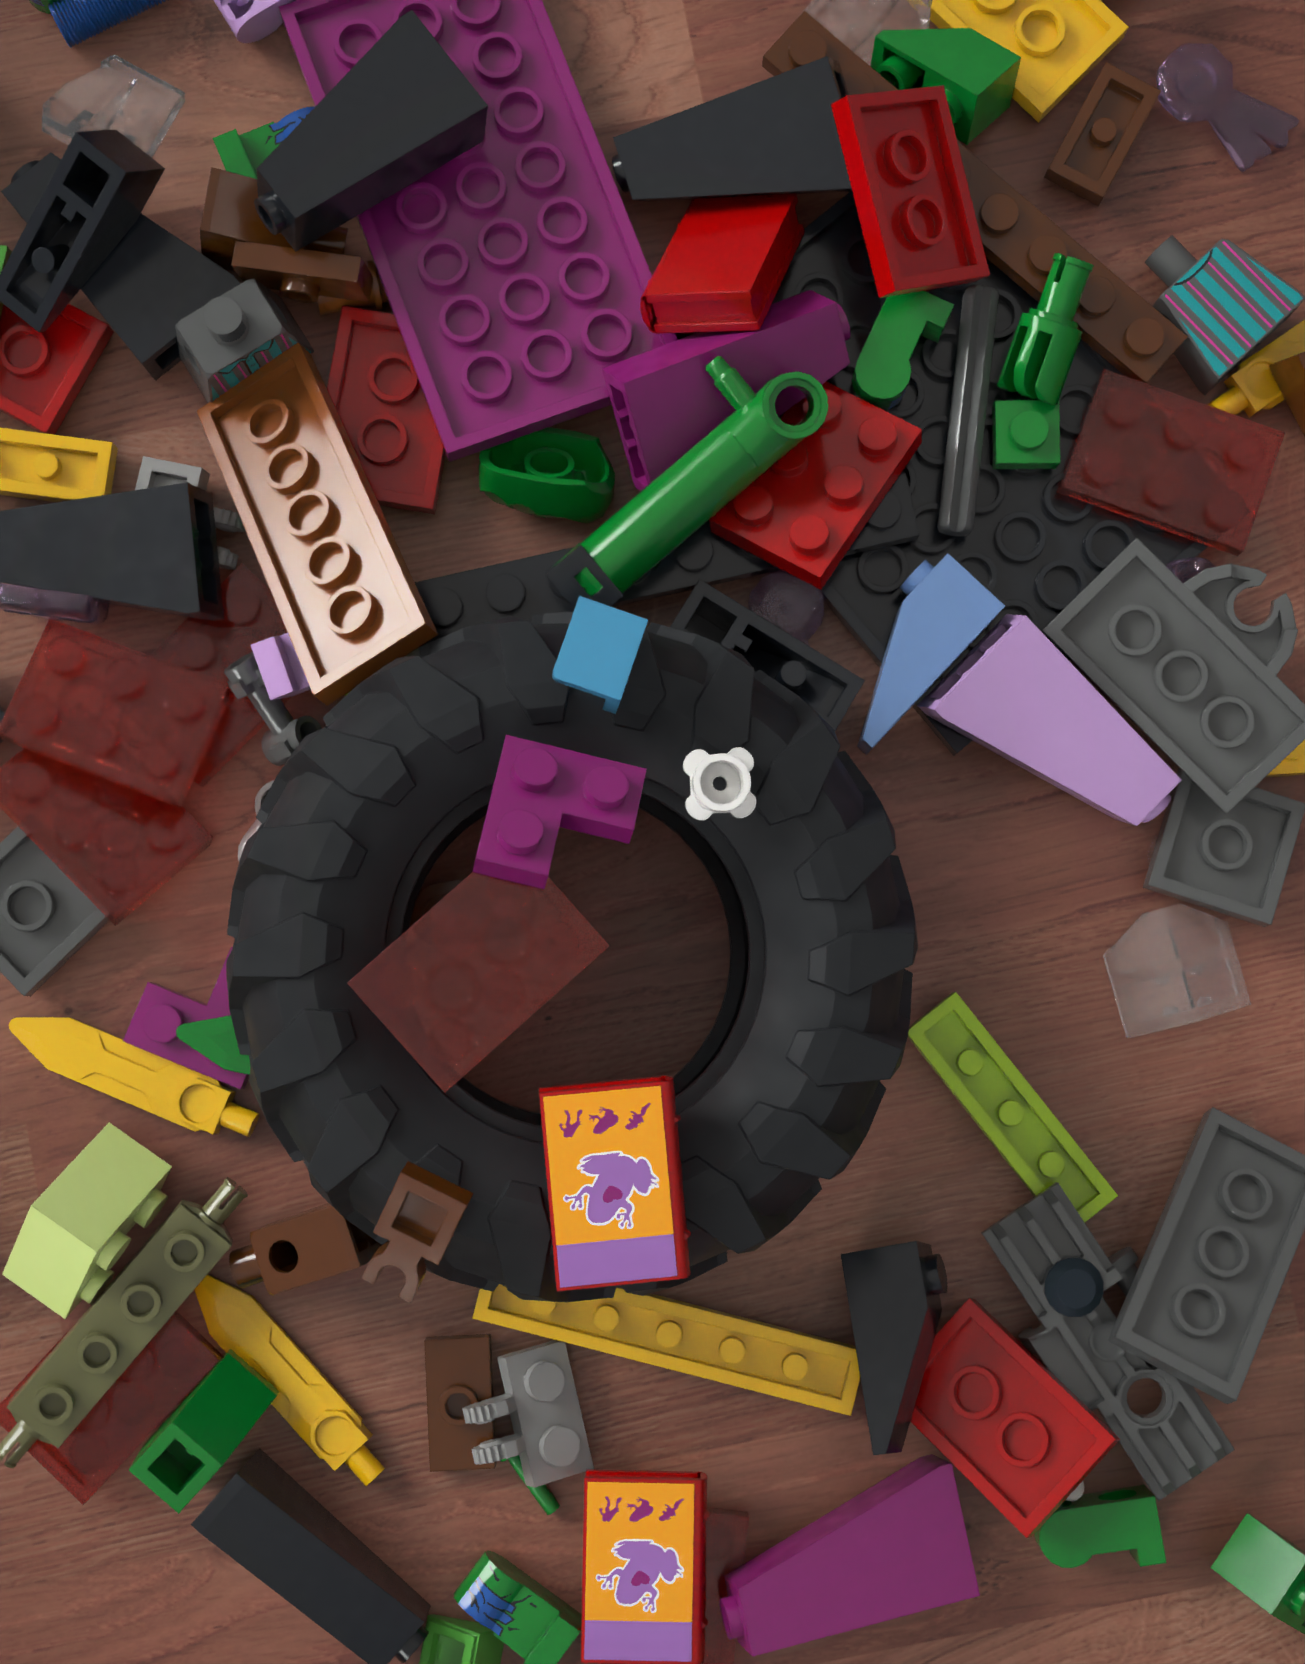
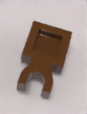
[362,1161,474,1303]

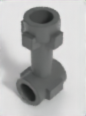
[223,651,322,766]

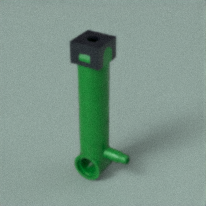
[545,356,828,609]

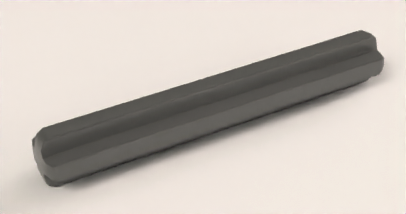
[937,285,999,536]

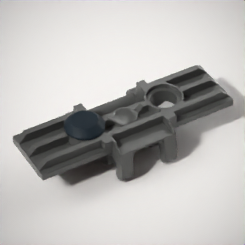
[981,1182,1235,1501]

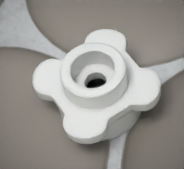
[683,747,756,821]

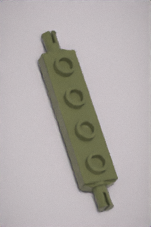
[0,1177,248,1469]

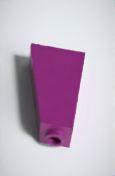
[602,290,850,491]
[719,1454,980,1657]

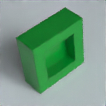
[992,400,1061,469]

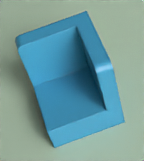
[552,596,648,714]

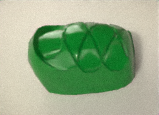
[478,427,615,524]

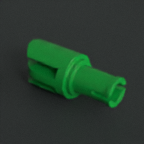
[997,253,1094,405]

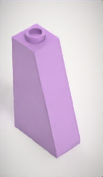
[917,614,1181,826]

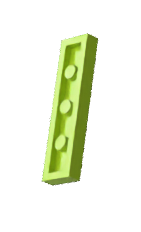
[908,992,1118,1223]

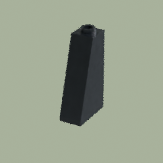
[254,10,488,252]
[612,56,852,202]
[1,152,240,381]
[0,482,224,621]
[191,1448,431,1664]

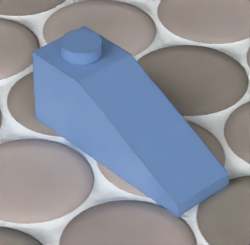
[857,553,1005,755]

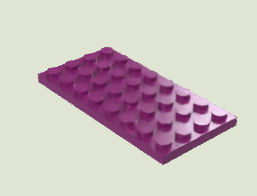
[279,0,678,462]

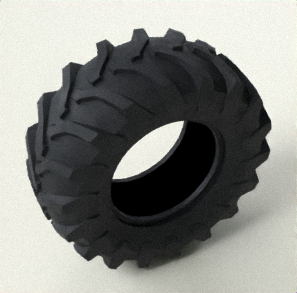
[226,611,918,1302]

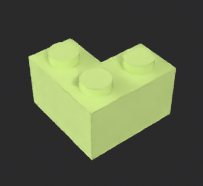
[2,1122,172,1319]

